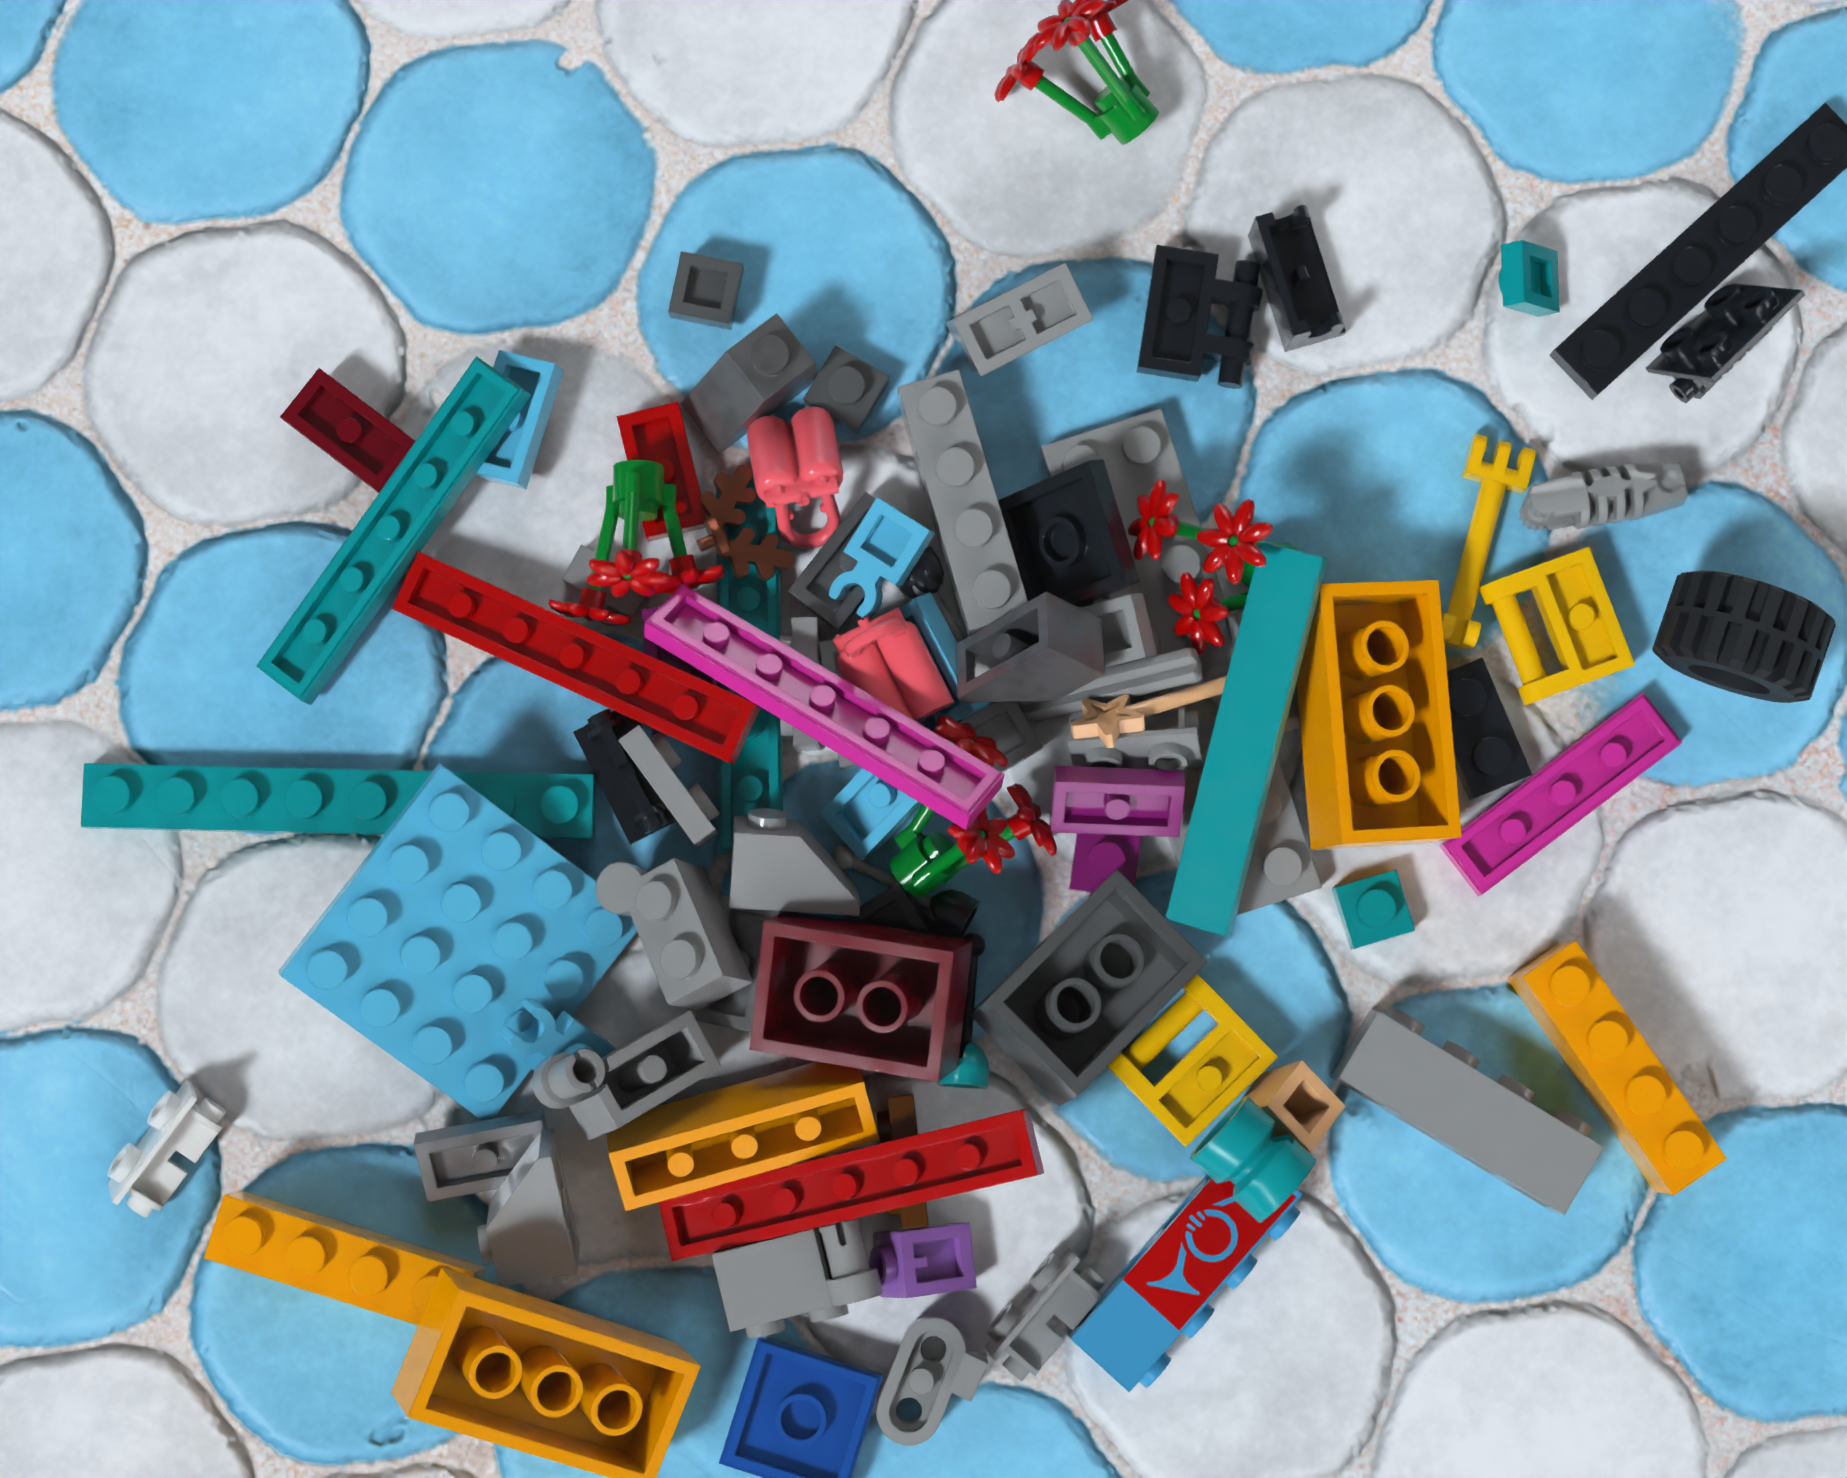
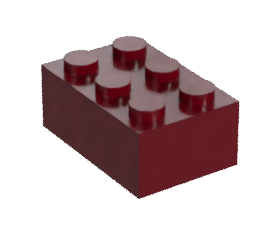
[749,911,973,1082]

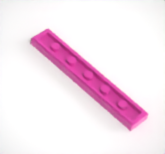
[644,584,1005,830]

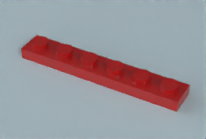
[391,551,761,765]
[658,1108,1044,1262]

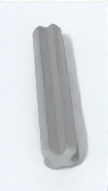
[1018,648,1203,722]

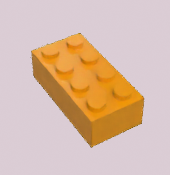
[1296,580,1462,850]
[391,1267,701,1478]

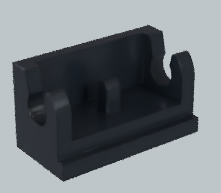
[1248,205,1346,352]

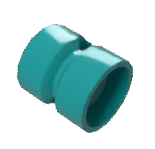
[1190,1096,1317,1223]

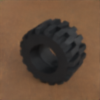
[1652,571,1836,703]

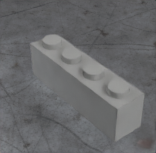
[898,369,1028,637]
[1330,1007,1604,1215]

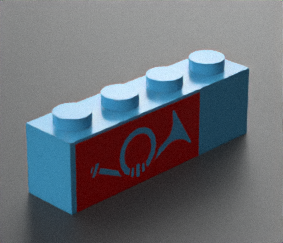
[1067,1174,1303,1392]

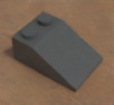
[969,869,1208,1106]

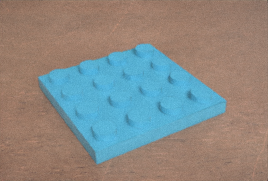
[278,763,637,1121]

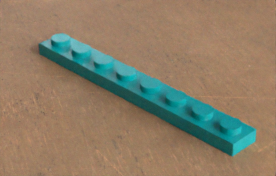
[81,763,596,840]

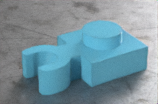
[829,497,935,618]
[500,998,616,1071]

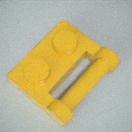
[1479,547,1635,706]
[1107,974,1278,1147]

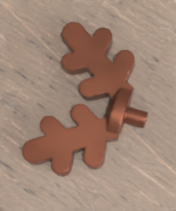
[696,465,794,581]

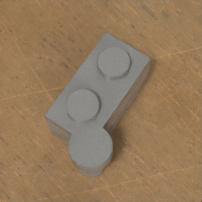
[595,858,753,1011]
[532,1010,722,1141]
[711,1217,883,1339]

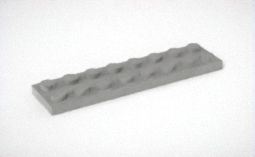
[1040,408,1322,915]

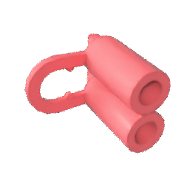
[747,407,843,549]
[832,607,954,722]

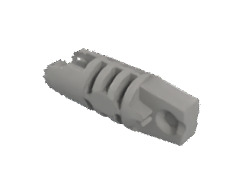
[1519,462,1688,531]

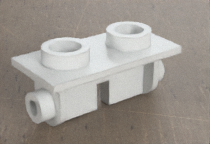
[107,1080,226,1218]

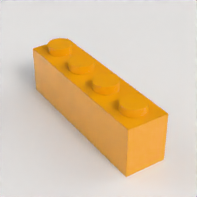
[1507,940,1727,1196]
[606,1062,880,1211]
[203,1191,486,1325]

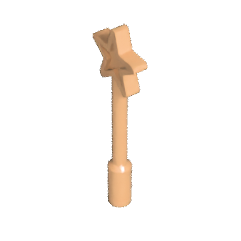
[1071,676,1227,748]

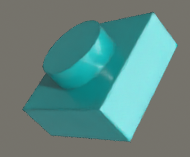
[1498,240,1560,317]
[1332,869,1415,950]

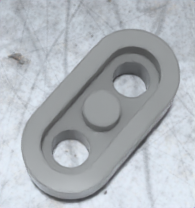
[876,1315,966,1446]

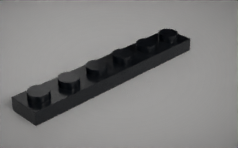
[1549,102,1847,400]

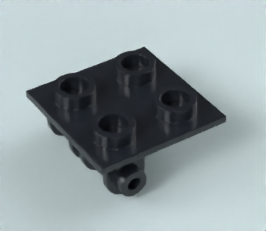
[1646,284,1805,403]

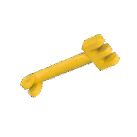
[1442,433,1536,649]

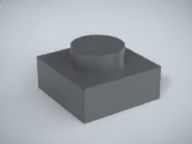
[668,251,744,330]
[803,345,890,435]

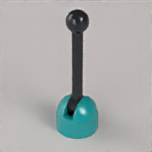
[937,933,989,1089]

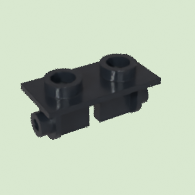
[573,709,677,845]

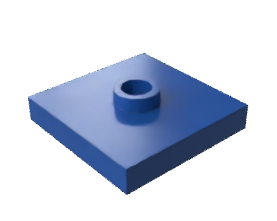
[719,1336,883,1478]

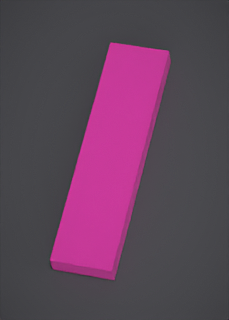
[1439,692,1683,896]

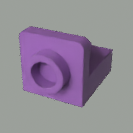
[869,1223,977,1298]

